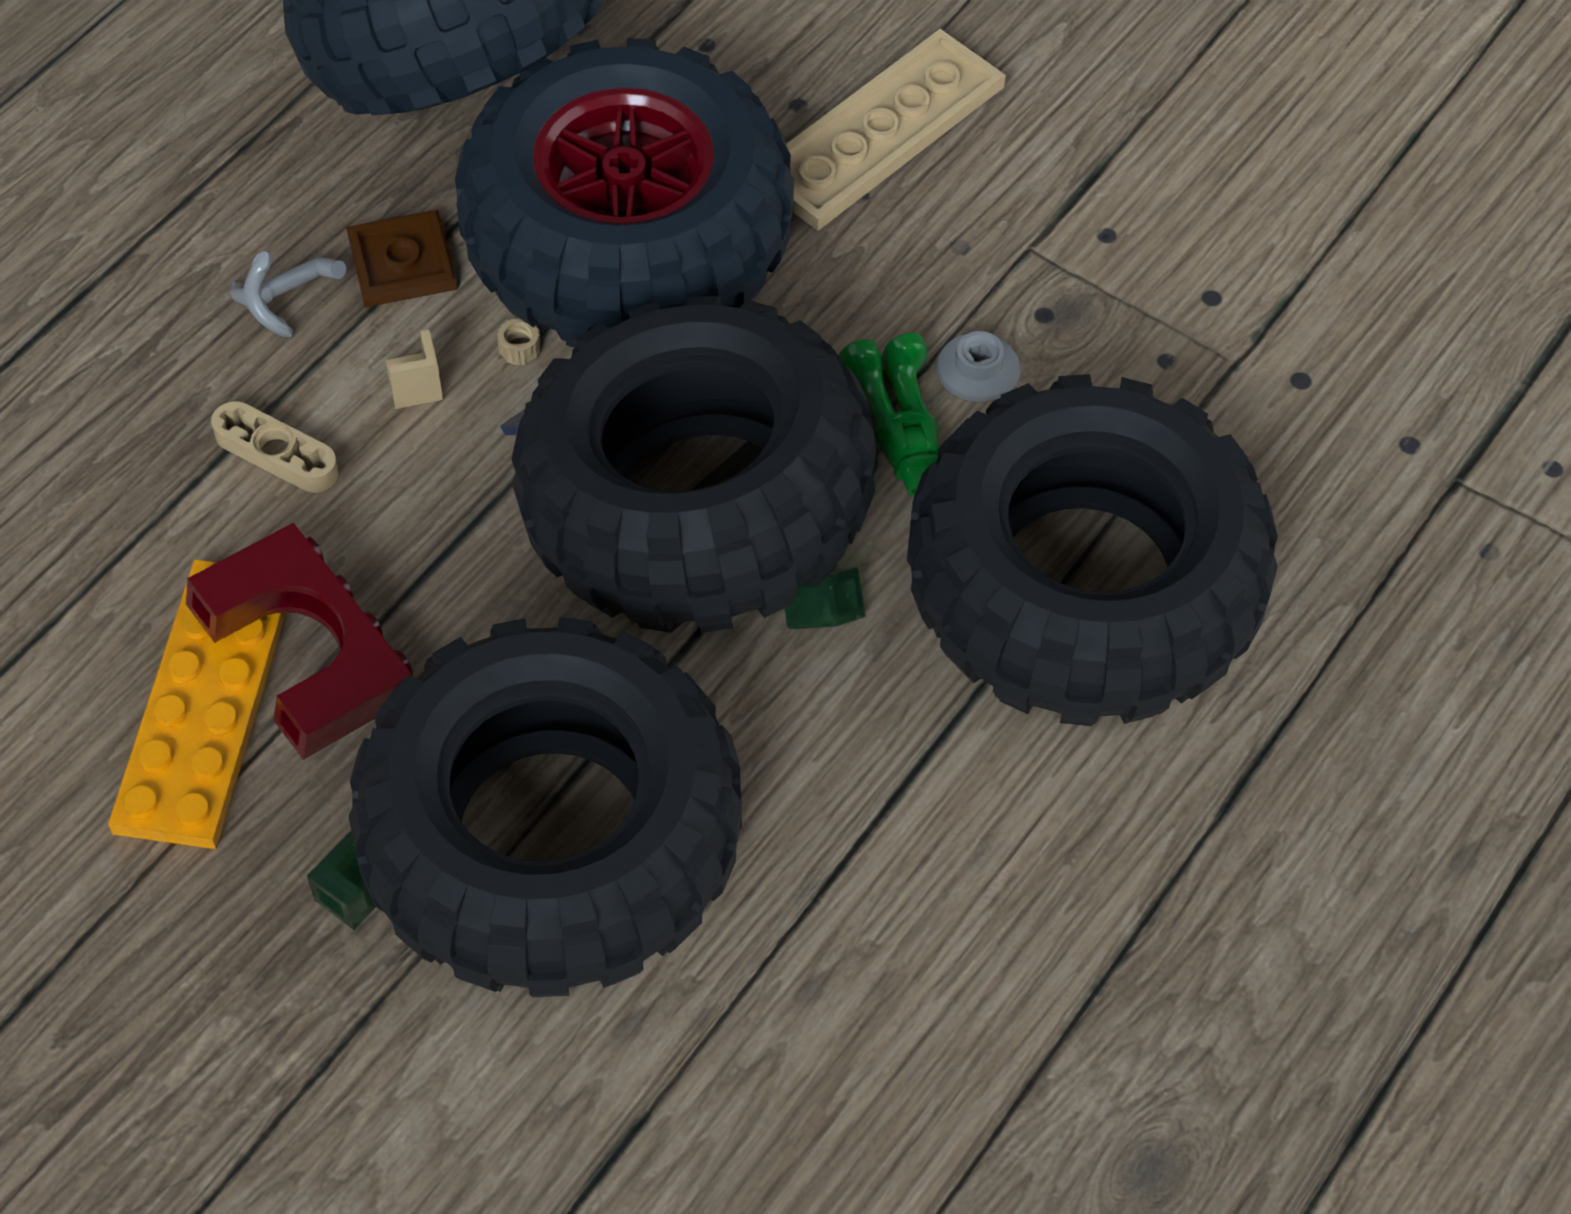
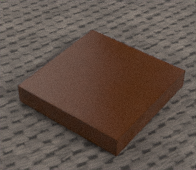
[346,210,457,308]

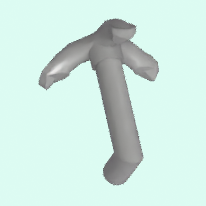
[230,251,346,337]

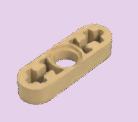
[211,401,339,493]

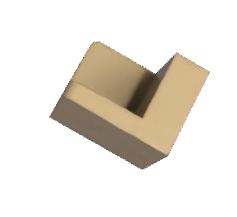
[385,329,443,409]

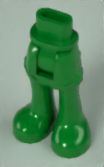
[839,333,940,495]

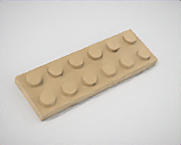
[786,29,1006,231]

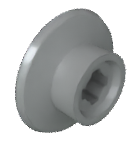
[936,331,1021,402]

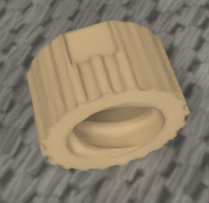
[497,318,541,365]

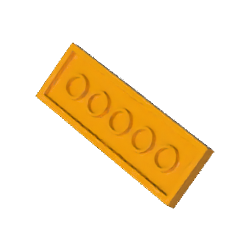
[108,559,287,850]

